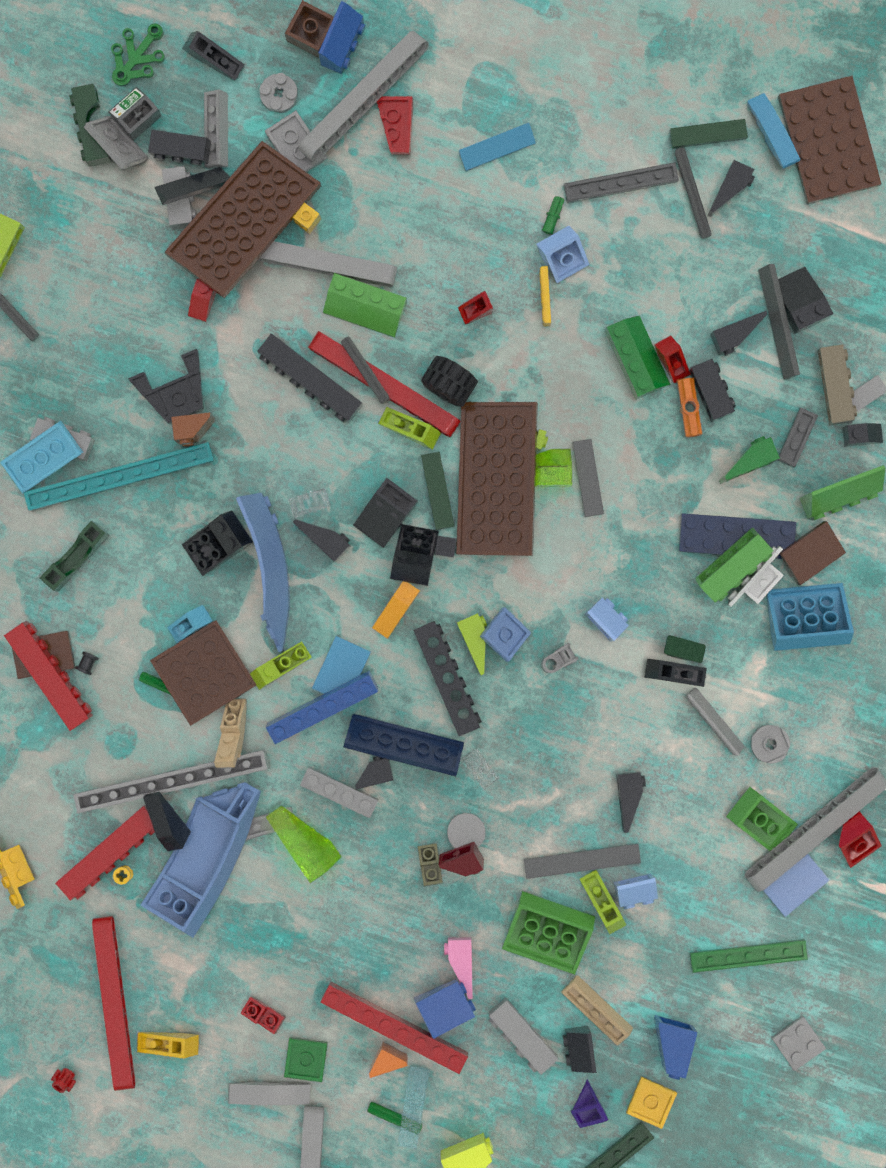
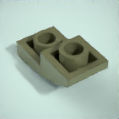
[417,843,443,887]

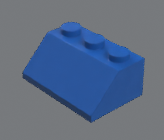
[319,1,366,74]

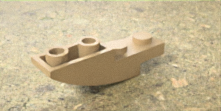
[214,699,247,768]

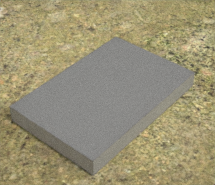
[265,111,327,173]
[84,115,148,169]

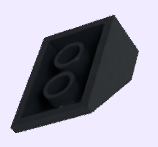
[778,267,834,334]

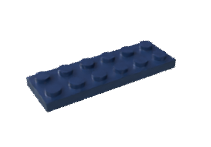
[678,513,796,559]
[343,714,464,777]

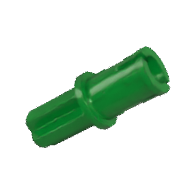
[541,196,565,235]

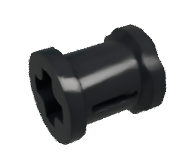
[75,651,99,675]

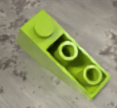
[250,641,312,690]

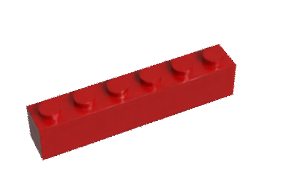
[4,621,93,731]
[55,805,155,901]

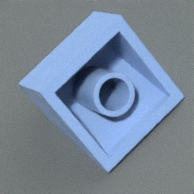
[536,226,590,283]
[585,597,629,642]
[613,874,658,909]

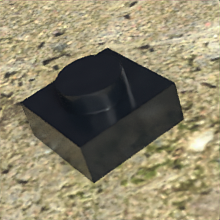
[435,536,457,558]

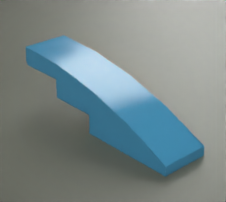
[747,93,800,169]

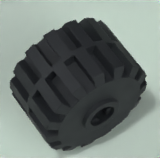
[421,355,478,407]

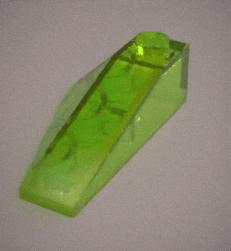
[535,449,572,487]
[266,805,342,883]

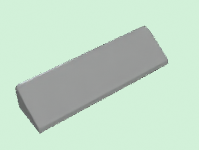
[204,89,228,168]
[685,688,744,756]

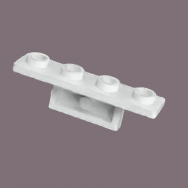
[728,546,784,607]

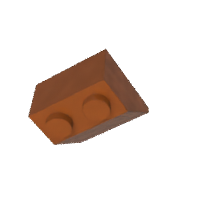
[171,412,215,447]

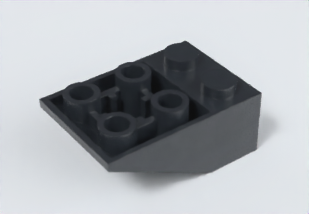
[353,478,418,548]
[182,510,253,576]
[390,524,439,586]

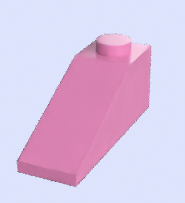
[444,937,472,999]

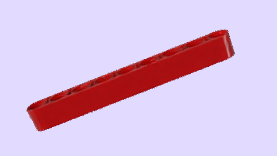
[308,331,461,438]
[92,916,135,1091]

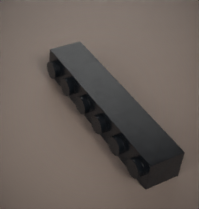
[257,333,363,423]

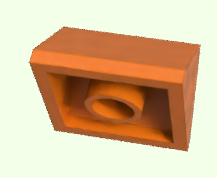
[369,1042,408,1078]

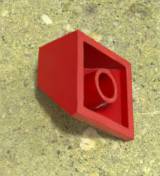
[839,811,882,868]

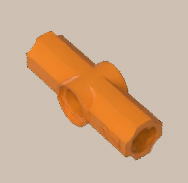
[677,378,702,437]

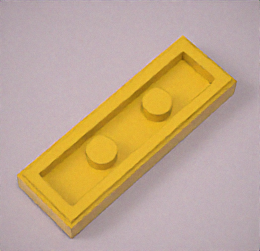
[539,266,551,327]

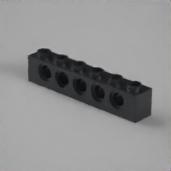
[413,621,482,736]

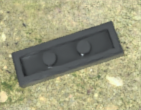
[778,408,818,468]

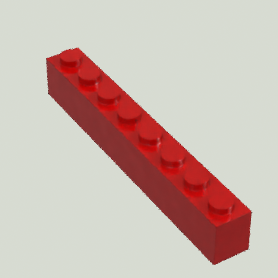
[320,981,468,1074]

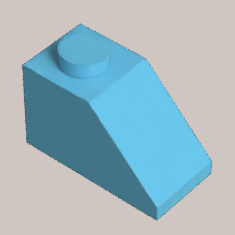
[167,605,212,643]

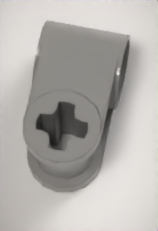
[541,643,579,673]

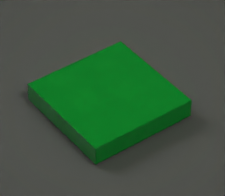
[284,1037,328,1082]

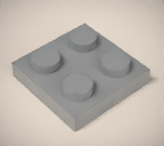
[771,1015,826,1071]

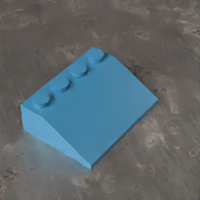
[767,583,854,651]

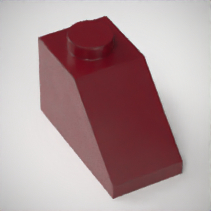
[438,842,484,877]

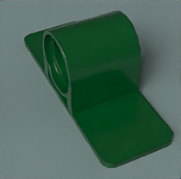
[664,635,706,663]

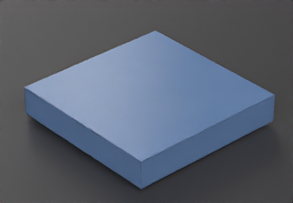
[480,607,531,662]

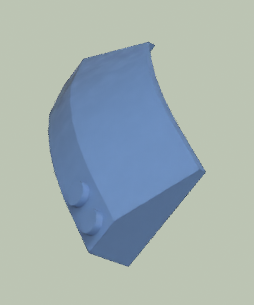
[236,493,290,653]
[141,782,261,938]

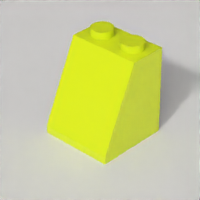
[441,1133,494,1168]

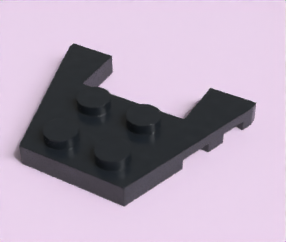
[128,349,204,424]

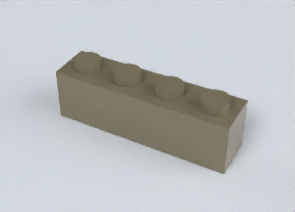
[817,344,857,426]

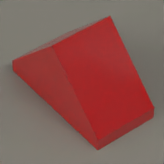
[458,291,493,325]

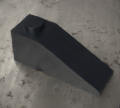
[182,31,245,81]
[707,160,755,217]
[710,311,768,356]
[293,519,351,563]
[644,659,707,687]
[616,771,646,833]
[143,792,191,851]

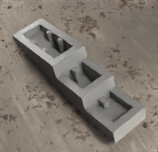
[228,1081,310,1105]

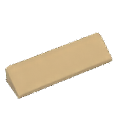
[561,975,633,1046]

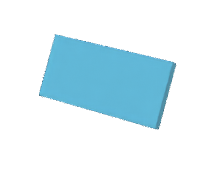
[0,421,83,494]

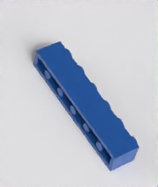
[266,671,378,744]

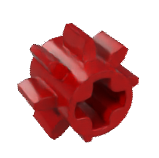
[51,1068,76,1093]

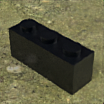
[148,129,211,166]
[689,359,736,422]

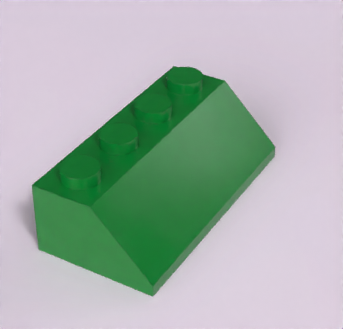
[605,315,671,400]

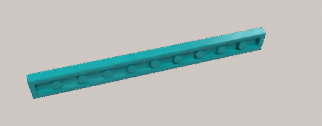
[23,442,214,511]

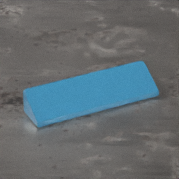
[459,123,536,171]

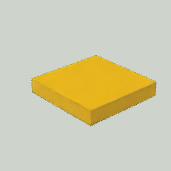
[626,1076,677,1129]

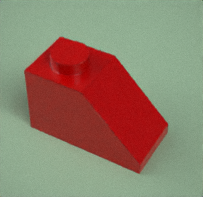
[188,279,216,322]
[654,335,690,383]

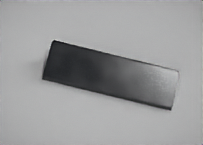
[155,167,230,205]

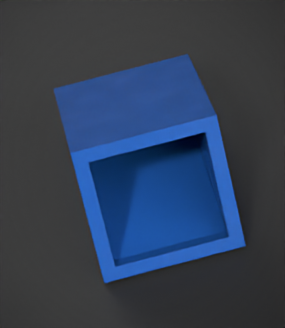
[413,979,476,1039]
[654,1015,698,1080]

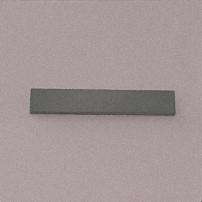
[564,162,679,203]
[758,264,800,380]
[524,843,641,879]

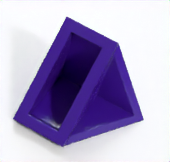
[571,1079,609,1128]

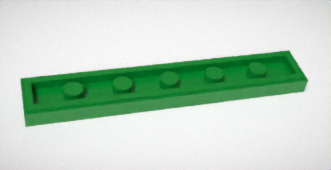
[690,939,808,973]

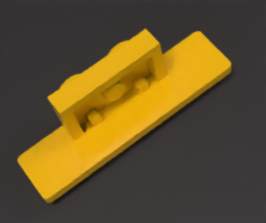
[0,845,35,909]

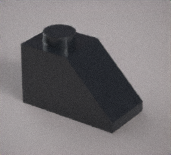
[843,423,883,447]
[355,756,394,790]

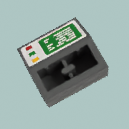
[108,87,162,141]

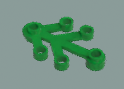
[111,23,165,86]

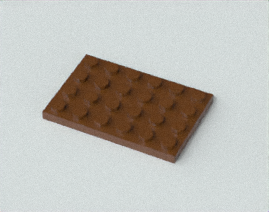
[778,76,882,204]

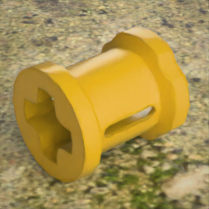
[113,865,134,885]

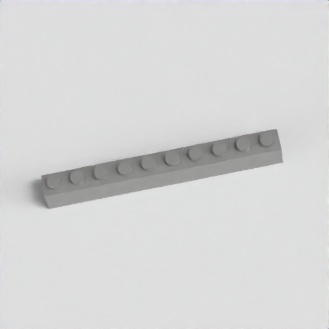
[73,749,269,814]

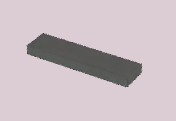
[572,439,604,517]

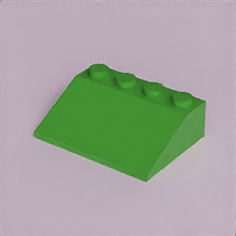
[800,465,885,521]
[502,891,595,975]

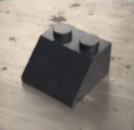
[562,1026,597,1073]

